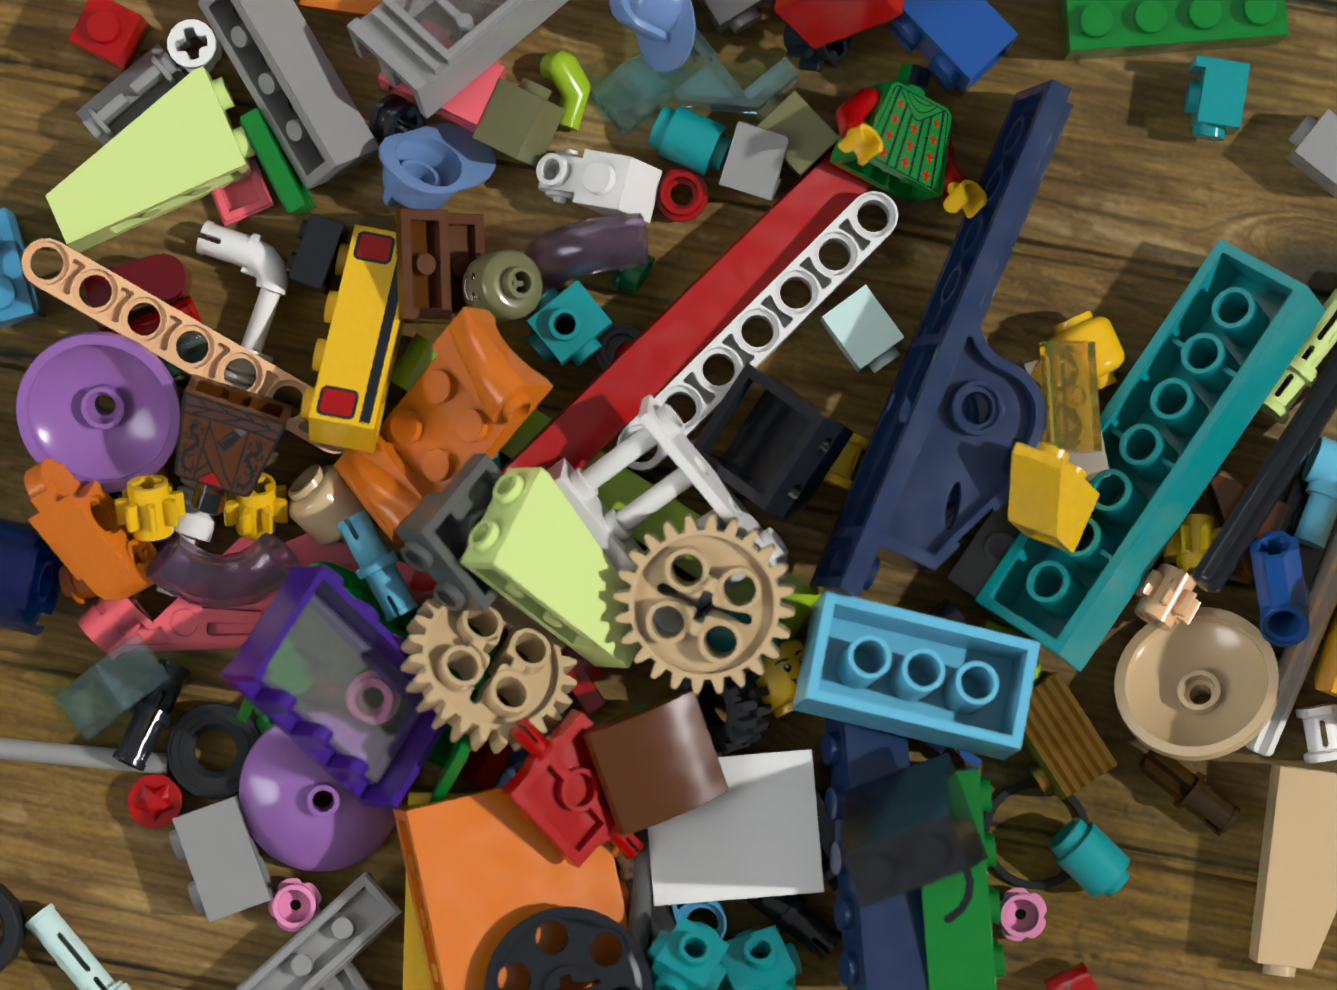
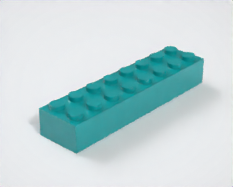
[975,239,1326,673]

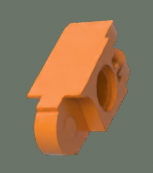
[24,459,162,601]

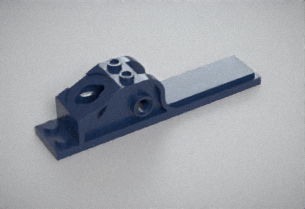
[808,80,1073,597]

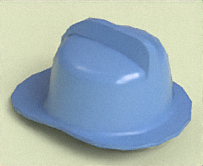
[609,0,696,73]
[379,123,496,210]

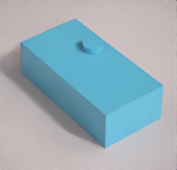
[792,590,1041,760]

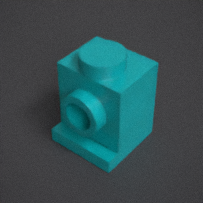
[1183,55,1251,141]

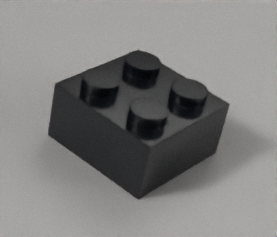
[286,213,350,295]

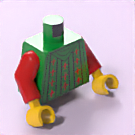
[829,63,987,219]

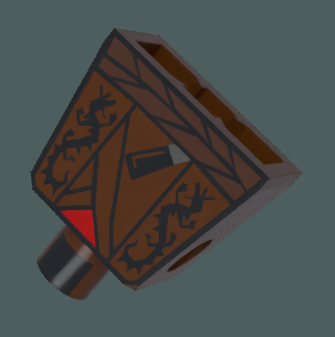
[175,374,294,514]

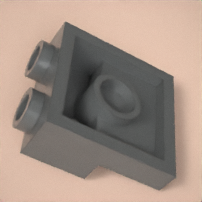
[395,453,503,611]

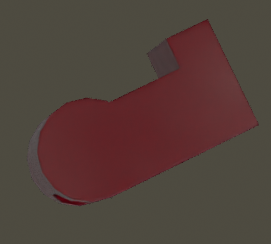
[83,253,192,332]

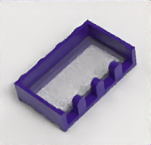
[220,564,448,809]

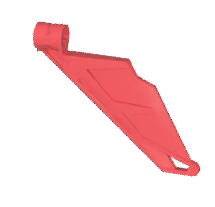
[76,533,435,660]

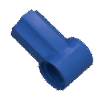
[1250,530,1310,647]

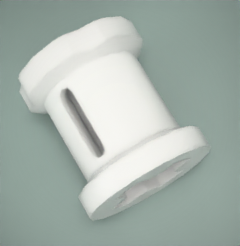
[167,19,222,73]
[1295,702,1337,764]

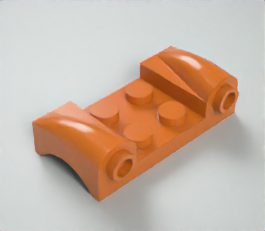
[333,306,553,544]

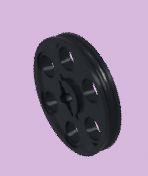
[484,907,652,990]

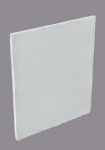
[648,749,824,906]

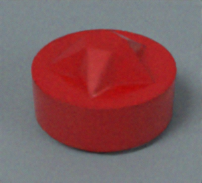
[128,774,185,828]

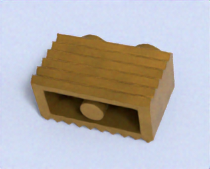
[1022,671,1118,800]

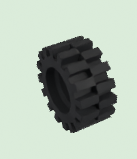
[668,667,772,756]

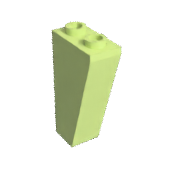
[45,66,256,253]
[460,468,640,668]

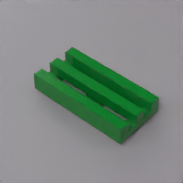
[239,108,318,216]

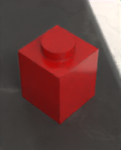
[68,0,151,72]

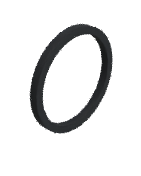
[983,780,1089,889]

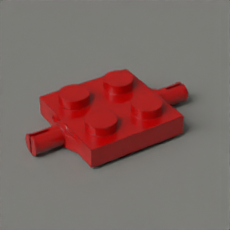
[500,709,643,868]

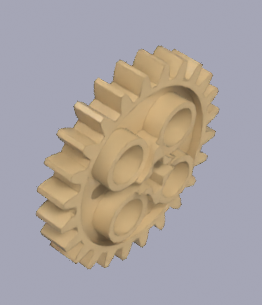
[614,512,796,694]
[400,594,577,754]

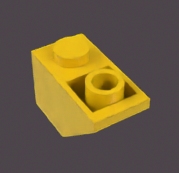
[1008,442,1100,554]

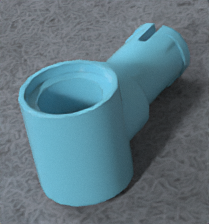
[1294,435,1337,550]

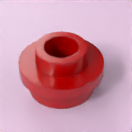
[655,168,709,222]

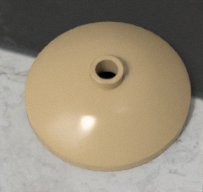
[1114,607,1280,761]

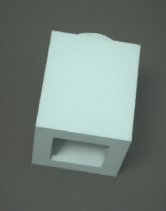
[820,285,904,374]

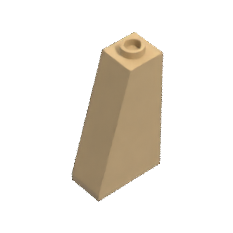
[1248,764,1337,977]

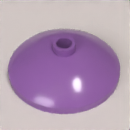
[16,331,181,493]
[239,709,402,872]

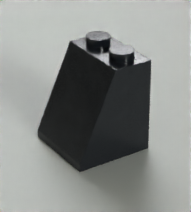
[841,752,988,908]

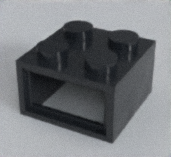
[693,363,854,524]

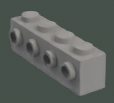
[197,0,379,190]

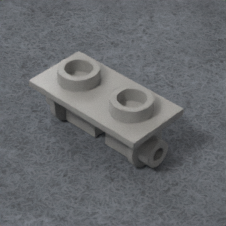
[76,43,186,146]

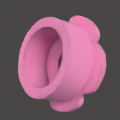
[268,878,322,932]
[995,887,1047,942]

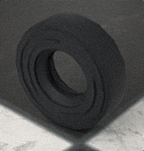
[166,702,262,800]

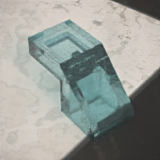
[590,28,719,136]
[673,56,799,115]
[56,634,171,741]

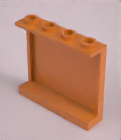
[393,785,631,990]

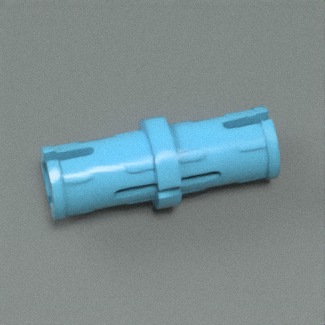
[336,509,419,623]

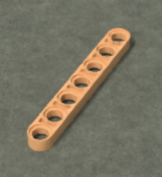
[22,238,347,454]

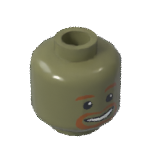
[461,249,543,323]

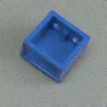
[889,0,1018,96]

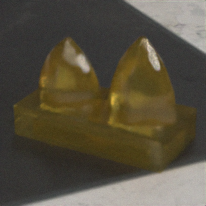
[1030,340,1102,453]

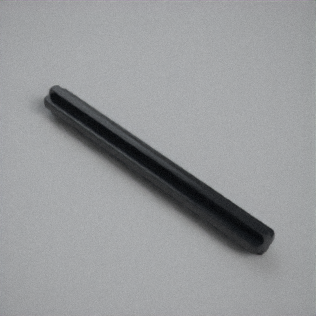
[1192,349,1337,593]

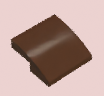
[395,208,485,323]
[583,689,729,836]

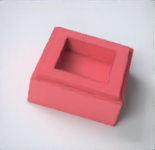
[210,156,275,227]

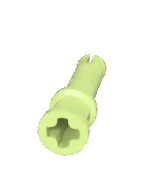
[1259,288,1337,424]

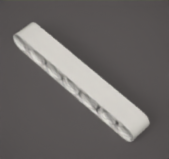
[617,191,899,473]

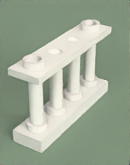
[547,394,788,632]

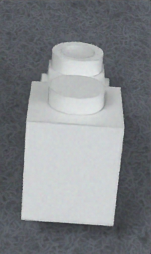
[536,148,662,223]

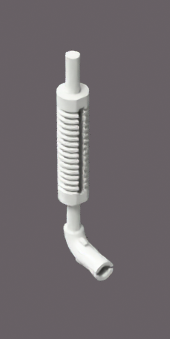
[156,220,289,597]

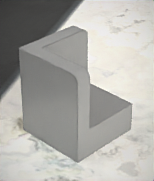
[719,121,790,200]

